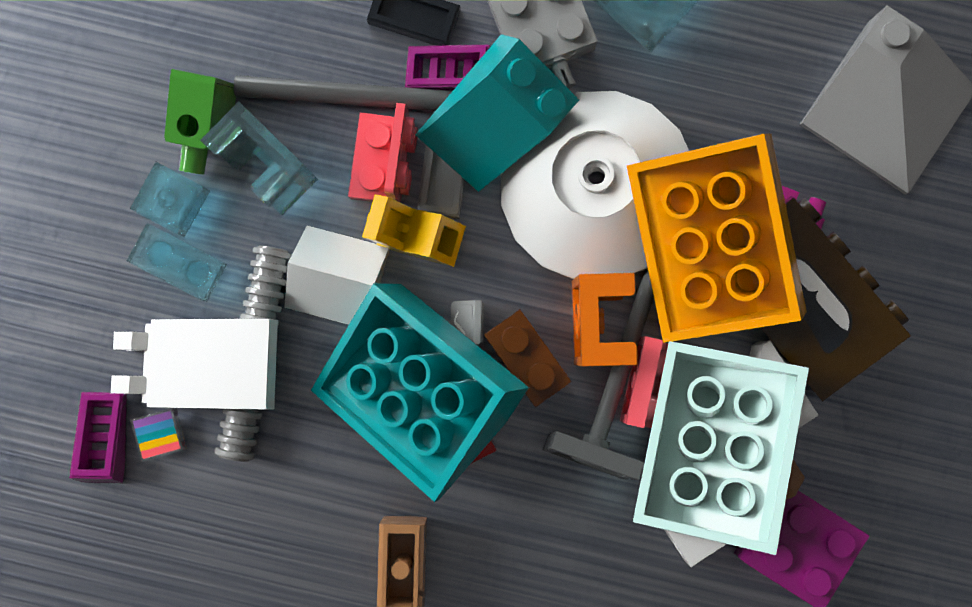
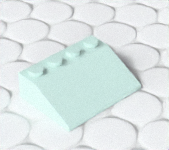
[633,341,809,555]

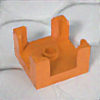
[572,273,637,366]

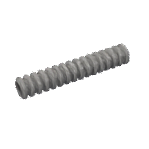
[214,245,292,462]

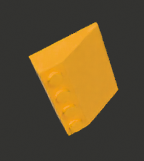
[627,134,807,343]

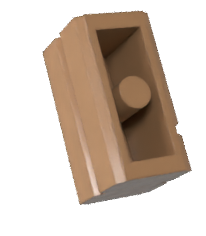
[377,516,427,607]

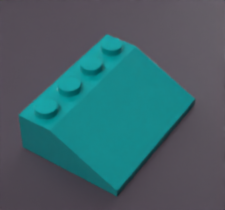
[311,283,529,502]

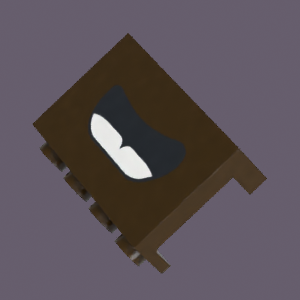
[760,196,911,402]

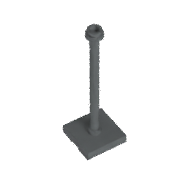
[543,268,654,480]

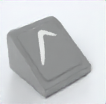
[450,300,484,345]

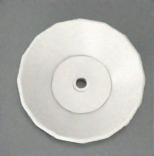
[501,91,689,279]

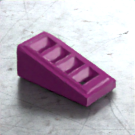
[405,45,491,91]
[69,392,127,484]

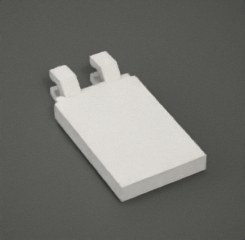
[111,319,278,409]

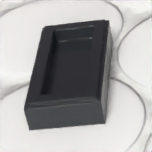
[367,0,461,46]

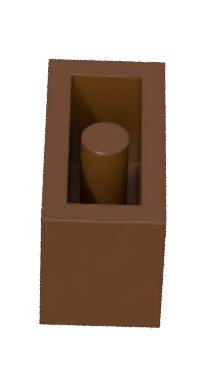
[484,309,572,408]

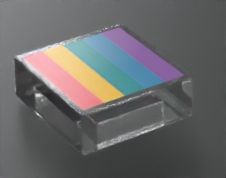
[130,408,187,462]

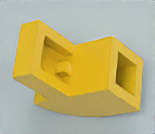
[362,194,466,267]

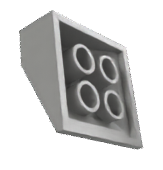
[799,5,972,195]

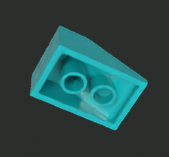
[415,34,579,192]

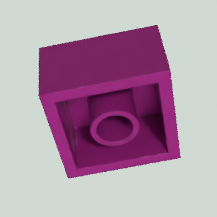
[733,490,869,607]

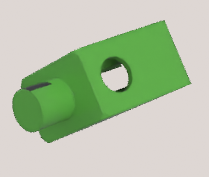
[164,69,236,175]

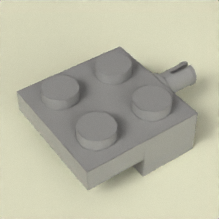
[487,0,598,89]

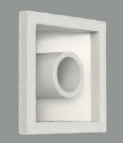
[284,226,390,325]

